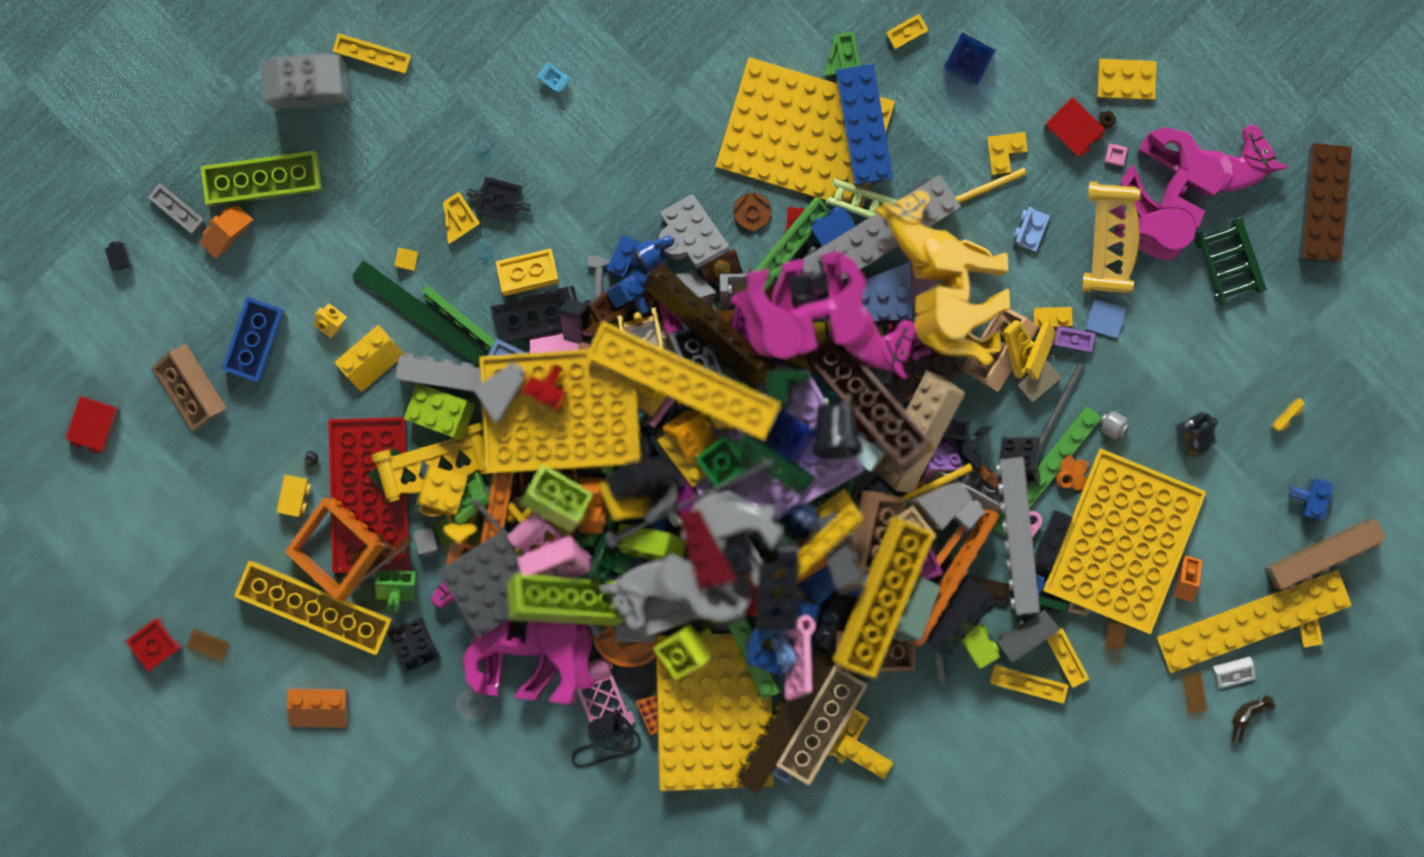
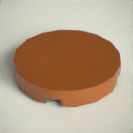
[734,193,771,231]

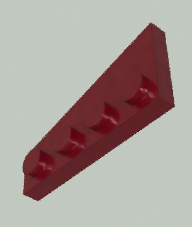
[680,509,737,591]

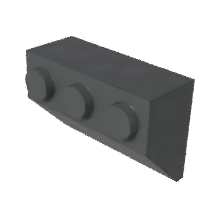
[996,609,1060,662]

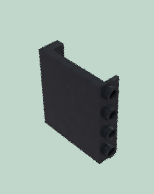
[925,557,997,659]

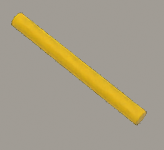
[955,168,1027,203]
[902,464,973,500]

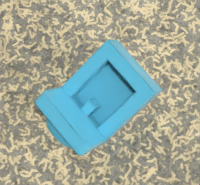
[537,62,570,93]

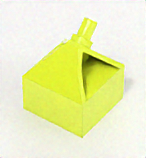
[653,624,712,680]

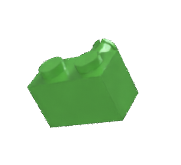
[375,570,417,612]

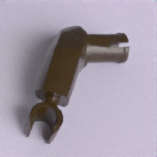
[1231,695,1276,743]

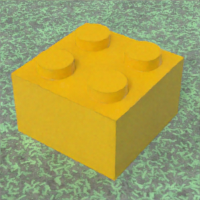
[416,465,467,516]

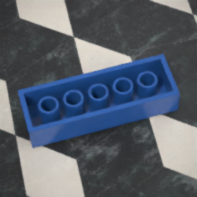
[835,63,893,186]

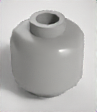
[1100,411,1130,439]

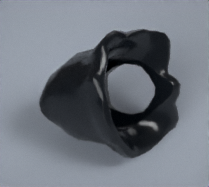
[1176,412,1218,457]
[587,709,634,753]

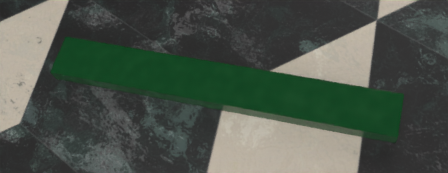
[352,260,488,365]

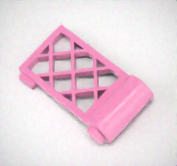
[508,512,591,564]
[784,615,815,700]
[577,657,635,726]

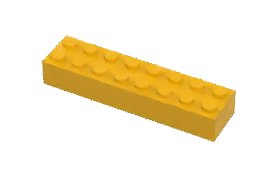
[833,516,935,678]
[234,560,393,655]

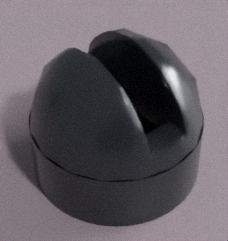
[304,450,319,466]

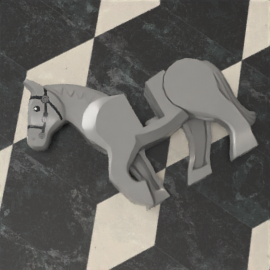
[600,490,785,631]

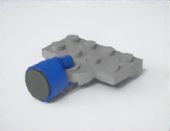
[633,194,730,272]

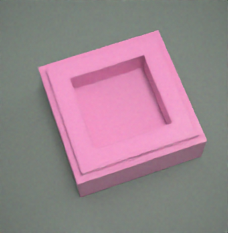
[1104,143,1128,167]

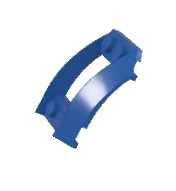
[744,592,822,676]

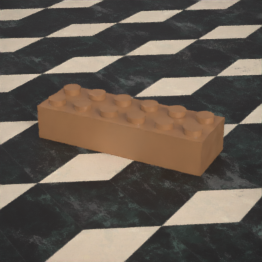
[1265,518,1386,591]

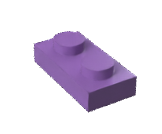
[1053,326,1096,352]

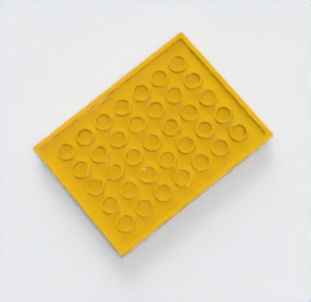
[715,57,895,208]
[480,349,641,473]
[1043,448,1206,634]
[656,633,774,791]

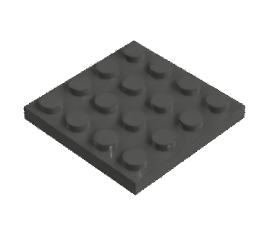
[437,530,522,638]

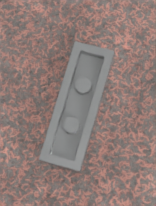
[147,183,205,234]

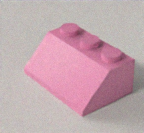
[529,332,588,353]
[518,536,590,578]

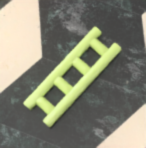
[826,178,898,218]

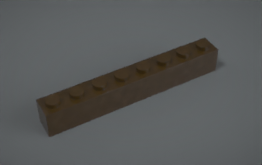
[642,263,776,389]
[736,648,835,794]

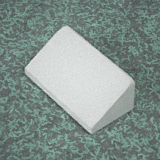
[1213,656,1256,689]

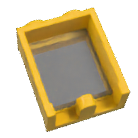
[618,308,664,349]

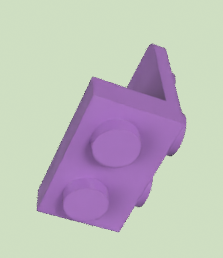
[920,437,963,481]

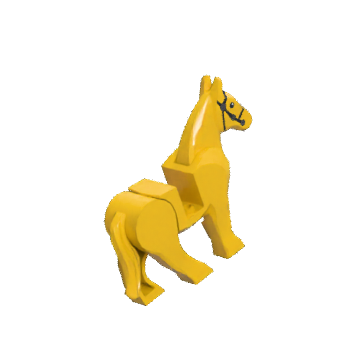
[875,190,1010,365]

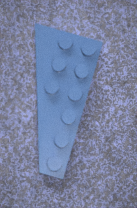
[811,261,912,324]

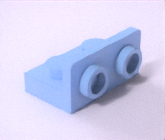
[1013,207,1050,252]

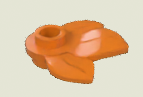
[1056,455,1089,490]

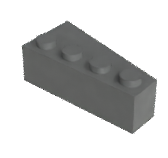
[818,512,865,595]

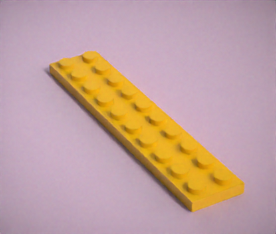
[586,322,781,440]
[1156,569,1352,673]

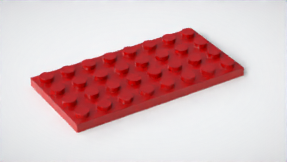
[328,417,410,573]

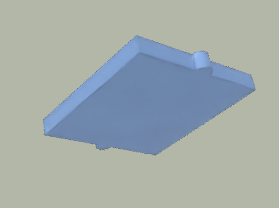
[1086,299,1127,338]

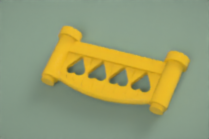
[1083,181,1141,293]
[371,422,486,502]

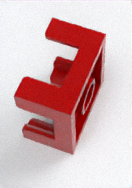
[125,617,183,672]

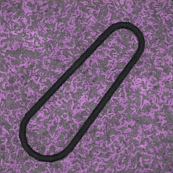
[571,730,641,768]

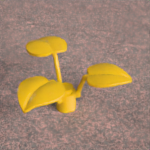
[418,506,487,545]

